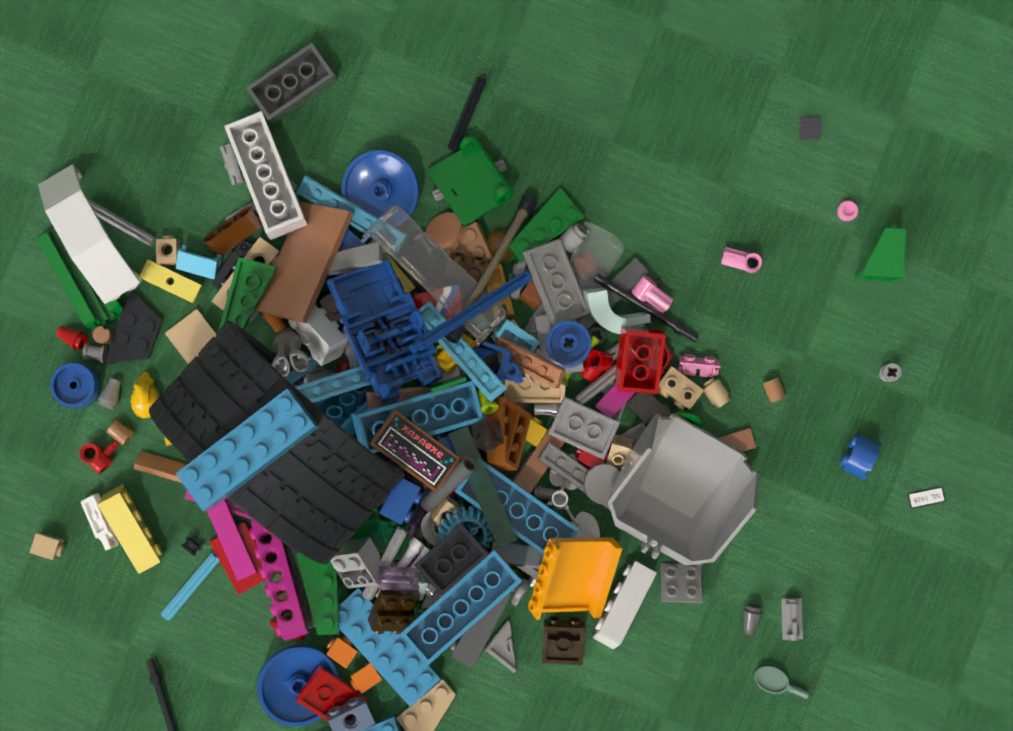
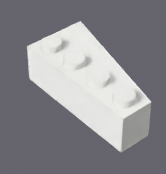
[592,561,657,649]

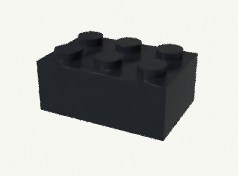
[414,521,490,596]

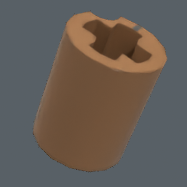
[93,326,114,345]
[763,377,786,403]
[107,420,134,446]

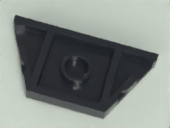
[104,290,163,364]

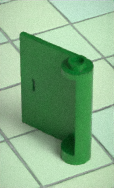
[426,136,515,227]

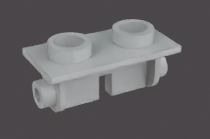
[781,598,803,641]

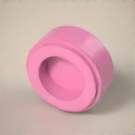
[837,201,858,221]

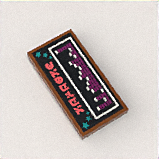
[369,410,460,492]

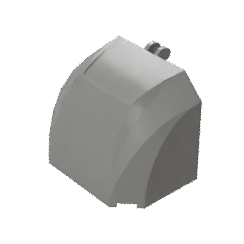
[608,414,760,565]

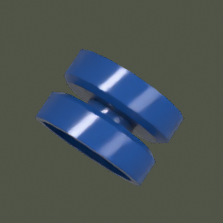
[546,321,591,368]
[50,363,101,408]

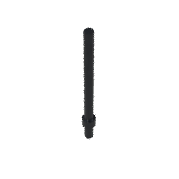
[593,273,699,343]
[146,658,177,731]

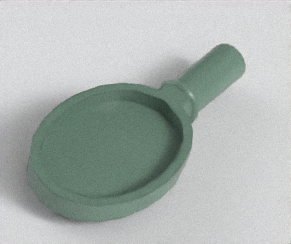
[754,665,809,699]

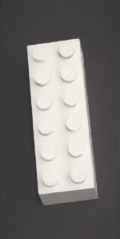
[224,111,308,240]

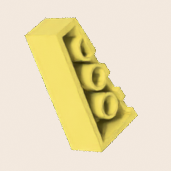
[98,484,163,574]

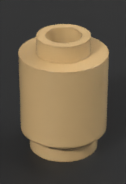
[703,378,730,408]

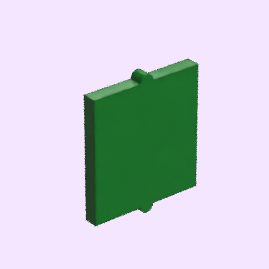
[427,374,467,393]

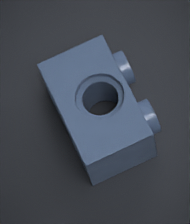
[325,696,375,731]

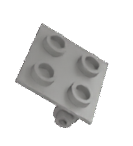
[660,563,702,603]

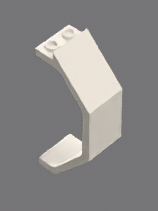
[38,164,142,304]

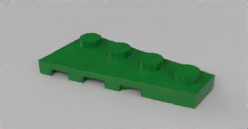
[508,187,585,264]
[219,257,278,330]
[295,553,339,635]

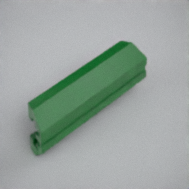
[37,226,123,329]

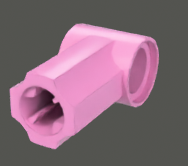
[721,247,762,273]
[631,275,673,313]

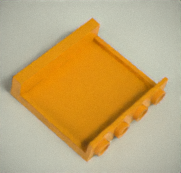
[528,537,622,620]

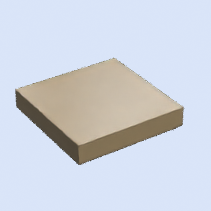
[165,309,216,364]

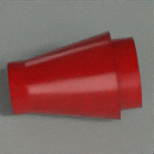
[56,326,88,350]

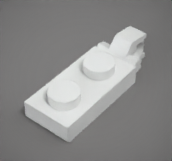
[81,493,119,550]

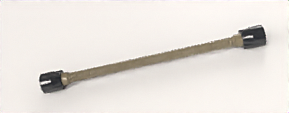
[444,195,538,344]

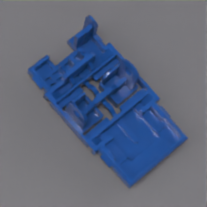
[327,257,443,404]

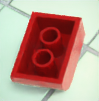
[615,326,666,394]

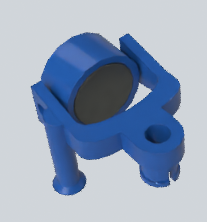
[468,341,525,398]

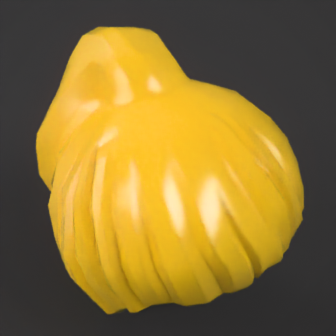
[130,372,160,419]

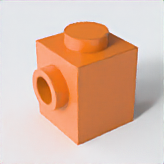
[326,636,359,668]

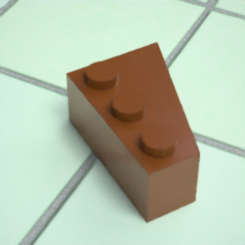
[487,397,532,472]

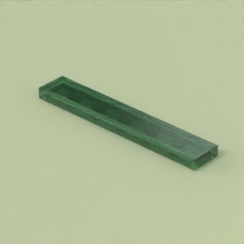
[448,426,517,548]

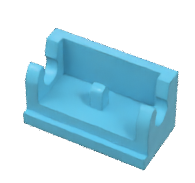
[176,245,222,279]
[492,318,540,352]

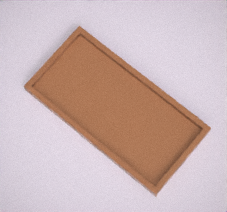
[256,202,353,324]

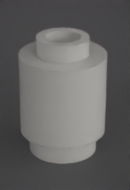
[558,223,588,253]

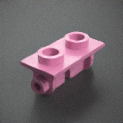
[678,354,720,378]

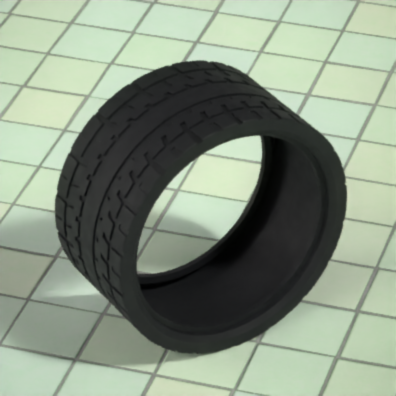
[149,321,405,564]

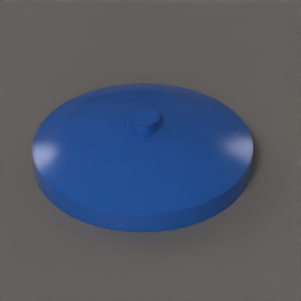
[341,150,420,228]
[257,645,339,726]

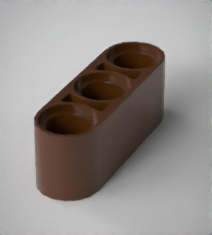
[204,206,262,257]

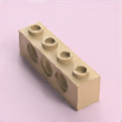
[211,237,280,310]

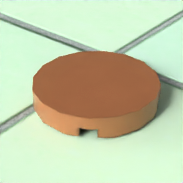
[425,212,464,249]

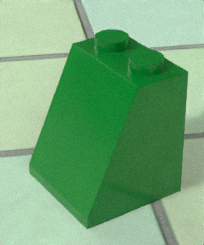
[855,225,906,282]

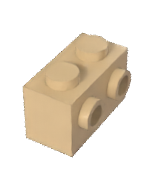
[658,366,704,410]

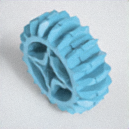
[437,506,493,548]

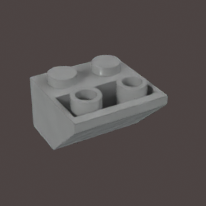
[331,537,380,588]

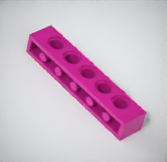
[249,520,309,641]

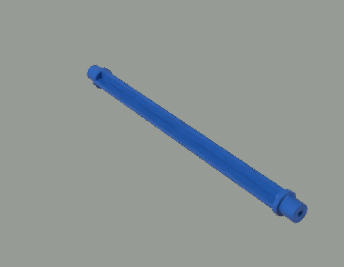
[409,270,532,353]

